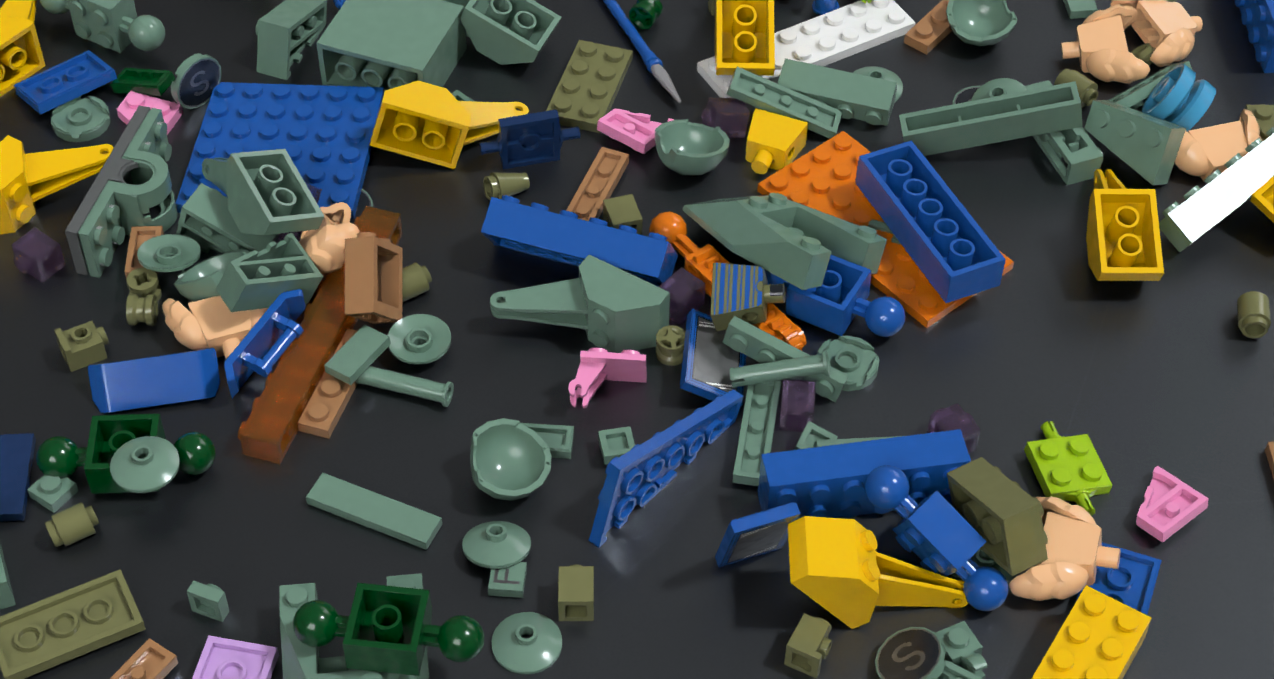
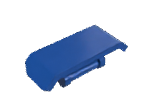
[224,289,306,399]
[88,348,220,413]

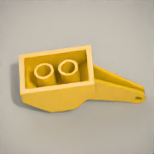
[0,0,45,97]
[715,0,775,76]
[369,80,529,169]
[0,135,114,235]
[1086,169,1164,281]
[788,516,968,629]

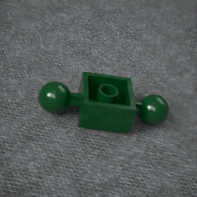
[36,414,216,494]
[293,583,484,676]

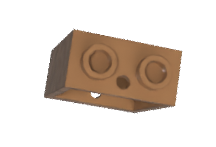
[345,232,402,324]

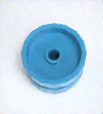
[1142,63,1216,132]

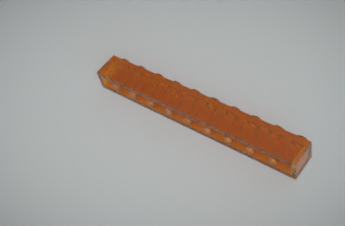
[238,206,403,464]

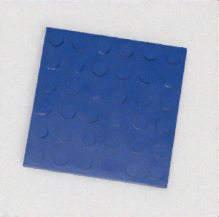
[176,82,385,219]

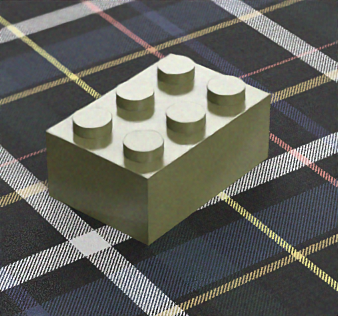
[947,457,1048,576]

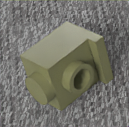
[54,321,109,372]
[784,613,833,679]

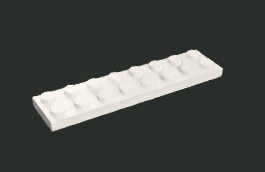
[697,0,916,104]

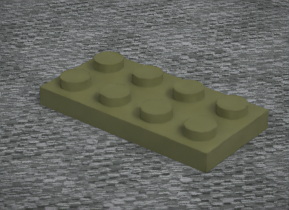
[546,40,633,133]
[0,569,146,679]

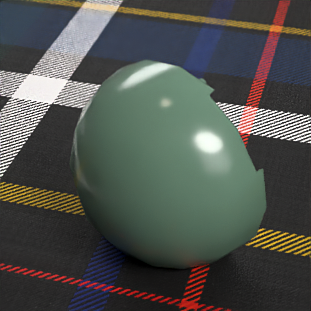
[946,0,1018,47]
[655,119,730,176]
[174,249,249,302]
[470,418,552,501]

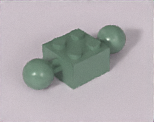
[39,0,166,53]

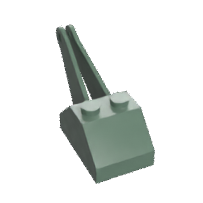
[443,0,561,65]
[202,149,325,235]
[490,255,670,353]

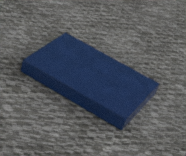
[0,433,36,522]

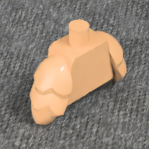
[1111,0,1203,67]
[1061,4,1150,84]
[1175,109,1263,181]
[299,202,360,276]
[162,296,268,359]
[1008,496,1121,601]

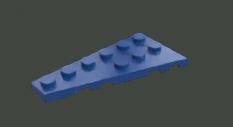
[589,389,743,548]

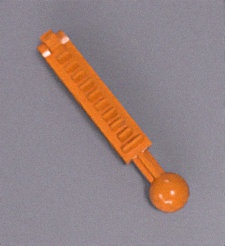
[649,211,807,351]

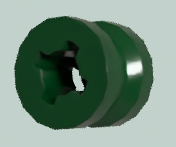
[629,0,663,29]

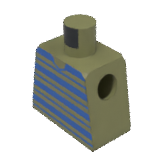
[711,263,786,331]

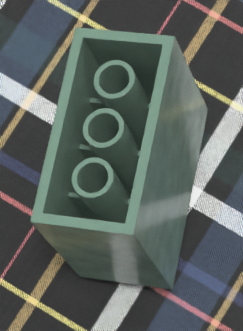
[316,0,467,90]

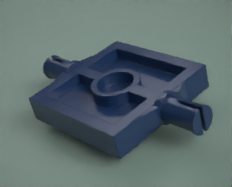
[479,109,580,170]

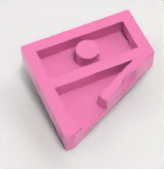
[117,91,184,135]
[597,108,674,154]
[1136,466,1209,543]

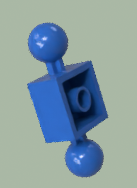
[754,255,906,337]
[865,465,1008,611]

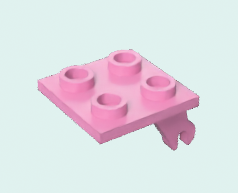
[568,348,647,408]

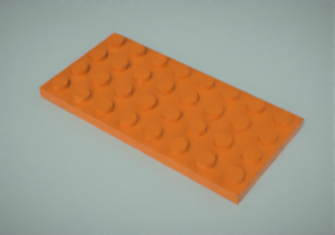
[757,131,1014,328]

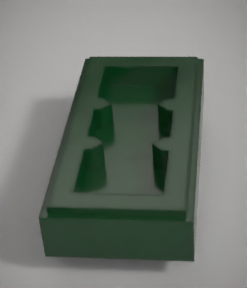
[110,68,175,96]

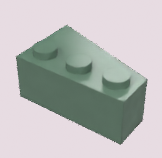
[255,0,327,80]
[1084,100,1186,185]
[176,183,280,253]
[216,232,323,312]

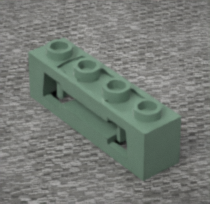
[1025,80,1103,185]

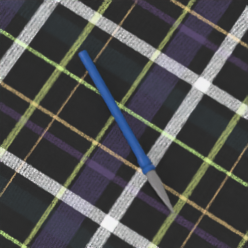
[603,0,681,103]

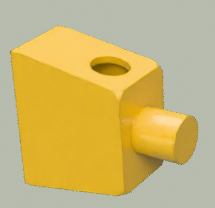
[745,108,808,174]

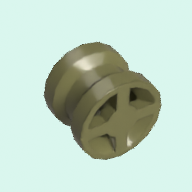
[126,267,162,301]
[126,294,158,326]
[656,325,685,366]

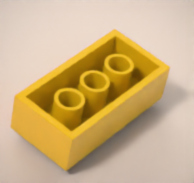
[1031,585,1152,679]

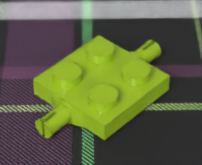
[1024,421,1113,516]

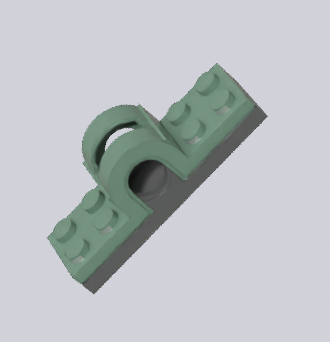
[65,105,178,278]

